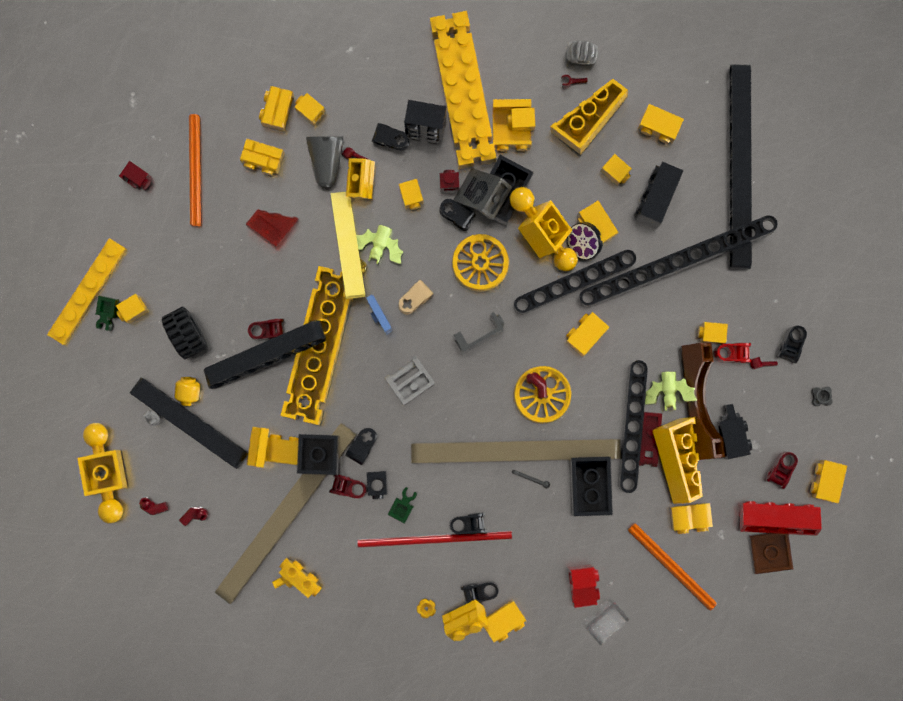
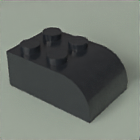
[474,155,534,226]
[570,456,613,516]

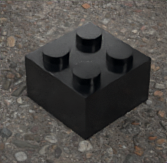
[297,434,340,475]

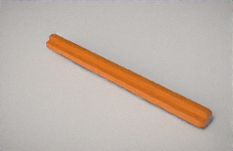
[189,114,201,227]
[628,523,717,610]

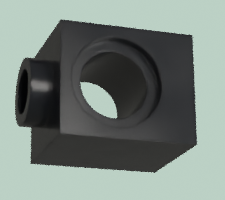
[366,471,388,499]

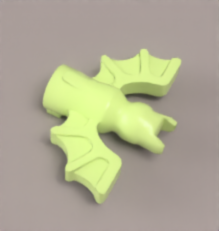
[356,225,403,264]
[645,372,697,411]

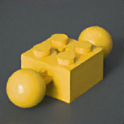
[510,187,578,272]
[77,423,128,524]

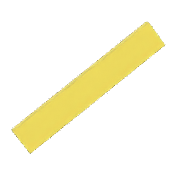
[330,192,365,299]

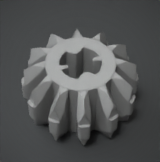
[566,41,598,65]

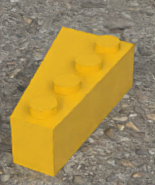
[550,79,628,155]
[653,417,703,504]

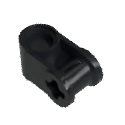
[372,123,410,151]
[439,199,477,232]
[777,325,807,364]
[345,428,377,466]
[449,513,487,534]
[460,581,499,604]

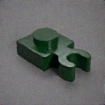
[95,296,119,331]
[388,487,417,524]

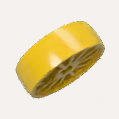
[452,234,509,292]
[514,366,572,424]

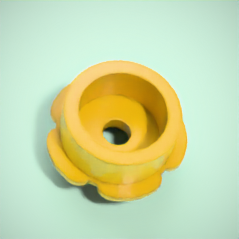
[417,599,436,618]

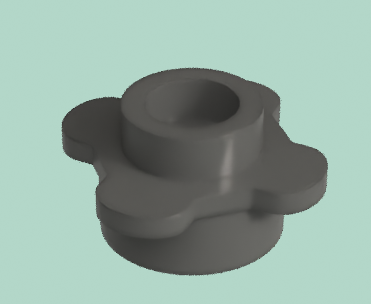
[813,387,833,406]

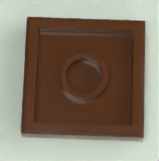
[749,533,794,574]

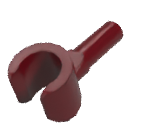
[561,74,588,88]
[342,147,369,160]
[750,357,778,369]

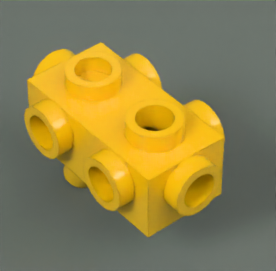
[272,558,322,598]

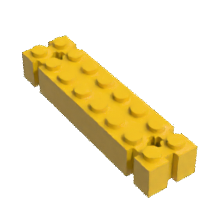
[430,11,496,170]
[280,266,351,426]

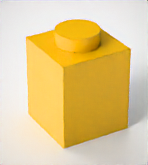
[295,93,326,126]
[507,108,535,132]
[600,154,632,186]
[399,179,424,210]
[116,294,149,324]
[698,322,728,345]

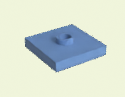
[366,295,392,335]

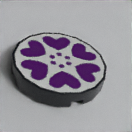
[567,222,603,260]

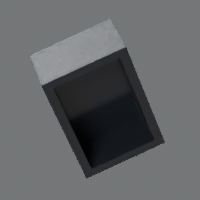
[404,100,447,143]
[635,161,684,229]

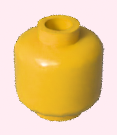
[174,377,200,406]

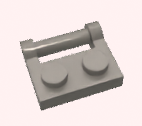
[384,355,435,405]

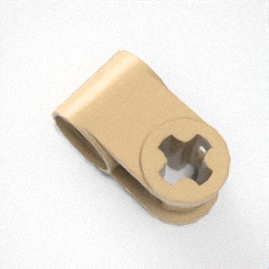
[398,279,434,315]

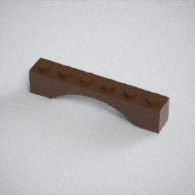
[681,342,725,460]

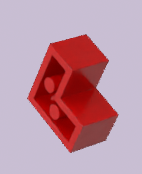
[568,565,600,608]

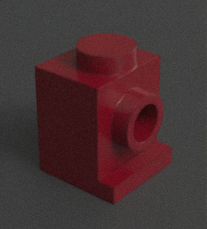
[119,161,152,190]
[440,170,459,192]

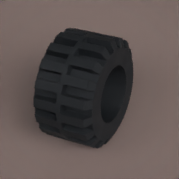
[162,306,206,359]

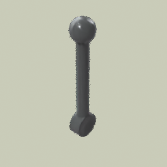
[512,470,550,489]

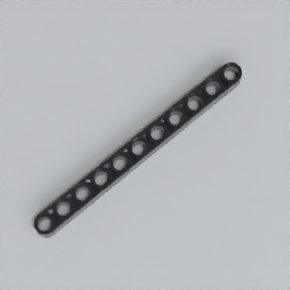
[729,64,752,269]
[579,215,778,308]

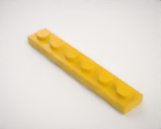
[47,238,127,345]

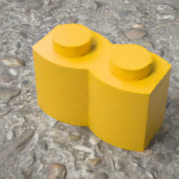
[670,503,713,534]

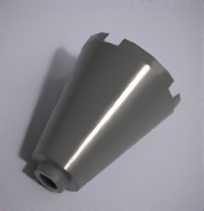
[306,136,344,187]

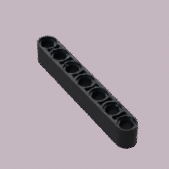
[513,250,636,315]
[203,321,326,389]
[618,360,648,493]
[130,377,248,469]

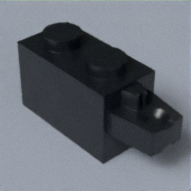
[717,404,752,459]

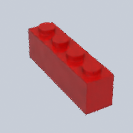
[739,501,822,536]

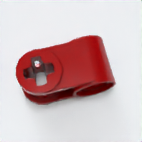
[713,343,751,363]

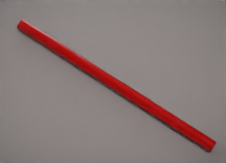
[357,531,512,548]

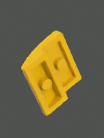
[246,427,269,468]

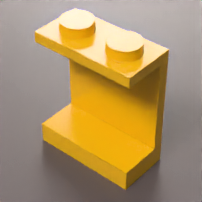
[493,99,532,151]

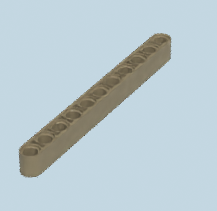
[215,423,357,604]
[411,439,621,463]

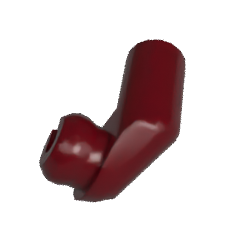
[526,372,547,398]
[139,497,169,515]
[179,507,208,526]

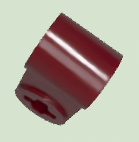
[248,319,284,341]
[766,452,798,489]
[329,475,367,498]

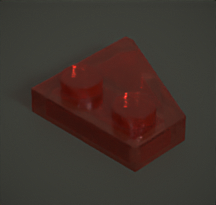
[246,209,299,248]

